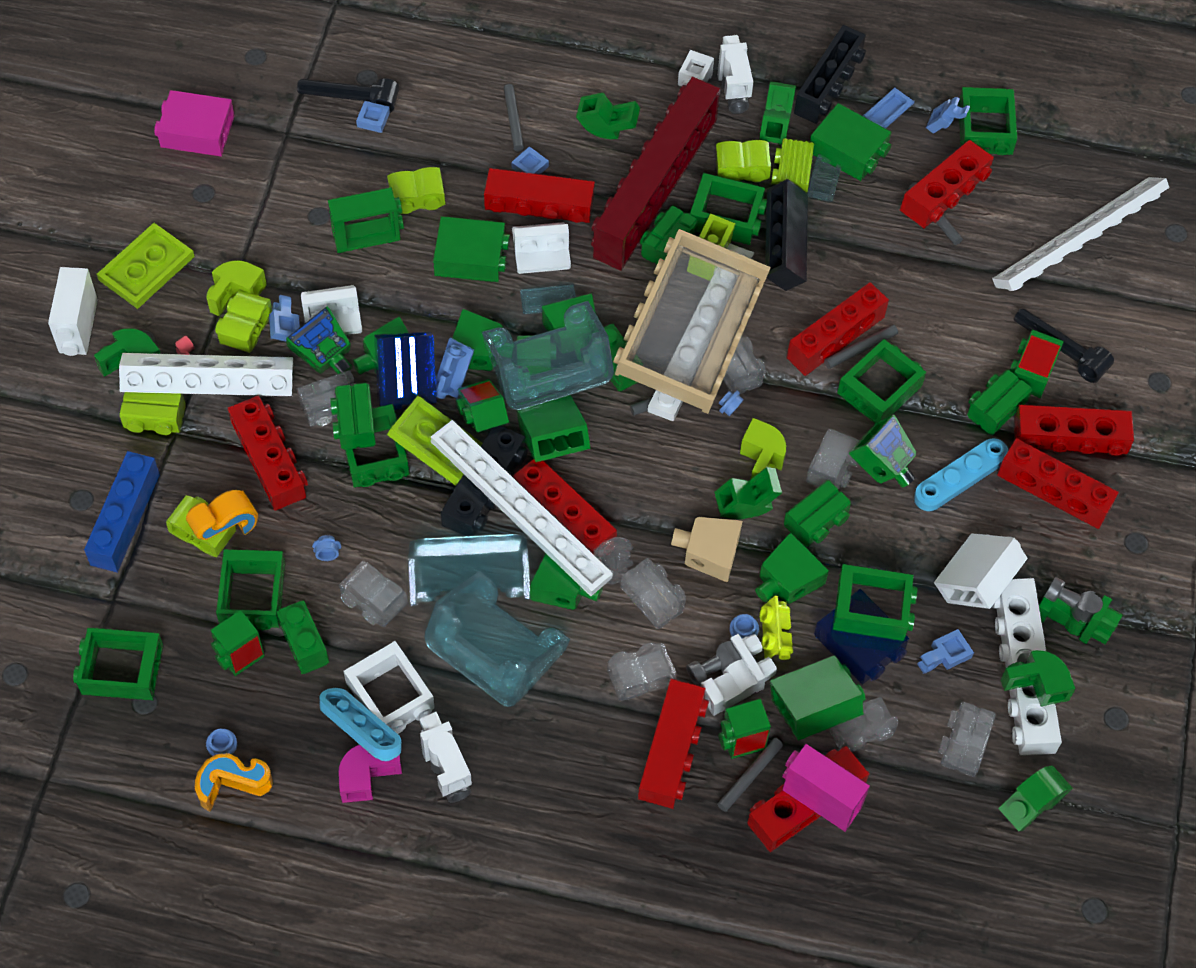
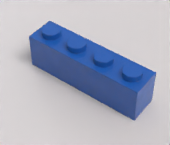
[84,451,160,573]

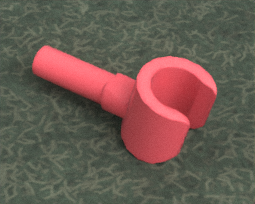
[176,336,195,355]

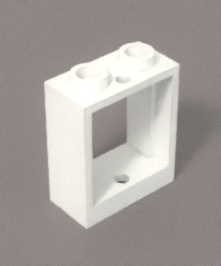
[344,641,434,734]

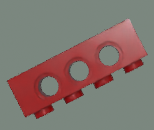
[900,140,994,228]
[787,282,889,376]
[1014,405,1134,456]
[997,438,1119,529]
[747,746,870,853]

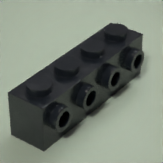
[794,25,866,124]
[765,179,808,291]
[441,425,528,539]

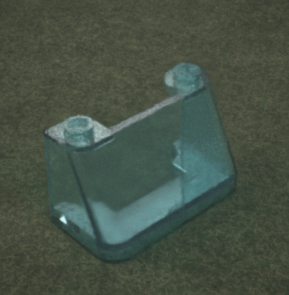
[482,301,614,410]
[425,571,570,707]

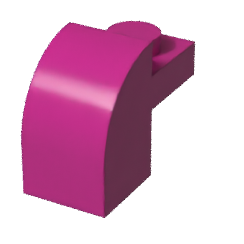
[339,745,402,803]

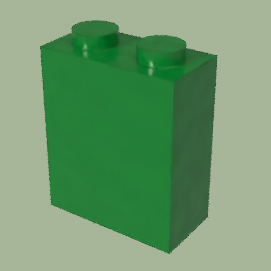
[810,103,891,181]
[433,216,510,282]
[516,394,591,462]
[770,655,866,741]

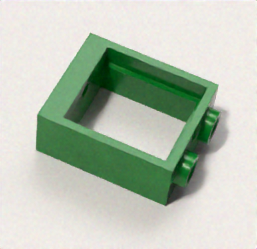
[958,87,1017,155]
[690,173,767,245]
[328,187,404,253]
[837,339,926,423]
[337,404,409,488]
[216,549,286,630]
[833,564,918,641]
[73,628,164,700]

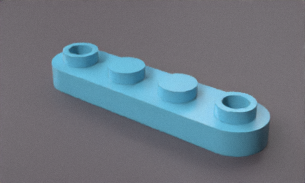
[914,438,1008,511]
[319,688,401,761]

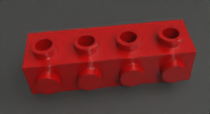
[484,168,595,223]
[227,395,308,511]
[513,459,617,559]
[638,679,709,809]

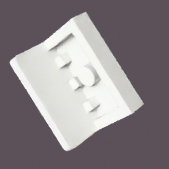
[512,222,571,274]
[301,285,362,335]

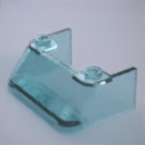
[408,534,530,606]

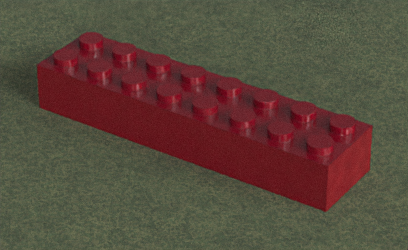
[591,77,720,271]

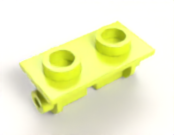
[760,596,793,660]

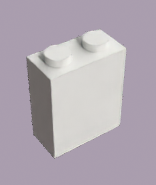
[48,267,98,356]
[934,533,1028,609]

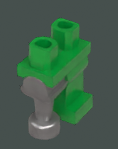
[1039,577,1123,645]

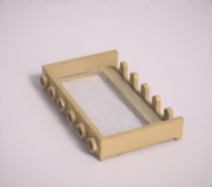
[613,229,771,414]

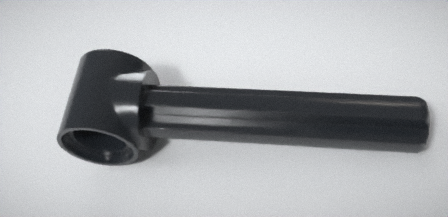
[297,78,399,113]
[1014,309,1114,383]

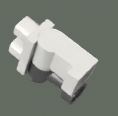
[717,35,753,114]
[686,634,777,716]
[420,712,472,803]

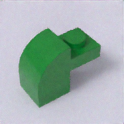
[759,81,796,144]
[576,93,641,139]
[94,328,161,377]
[714,467,782,519]
[1001,650,1076,707]
[998,765,1073,832]

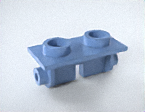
[433,338,474,399]

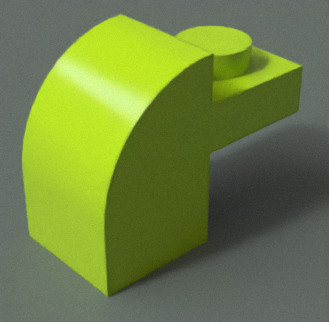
[206,261,267,316]
[740,418,786,479]

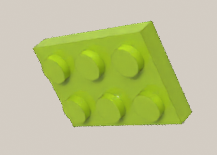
[97,223,195,309]
[387,396,483,486]

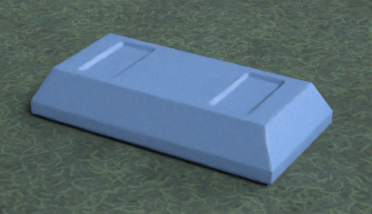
[863,88,914,129]

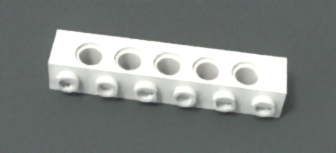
[119,353,293,396]
[992,578,1062,755]

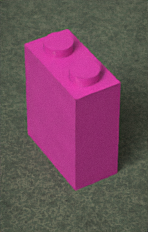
[154,90,235,157]
[782,744,870,832]

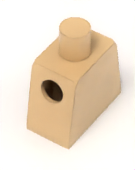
[671,517,743,582]

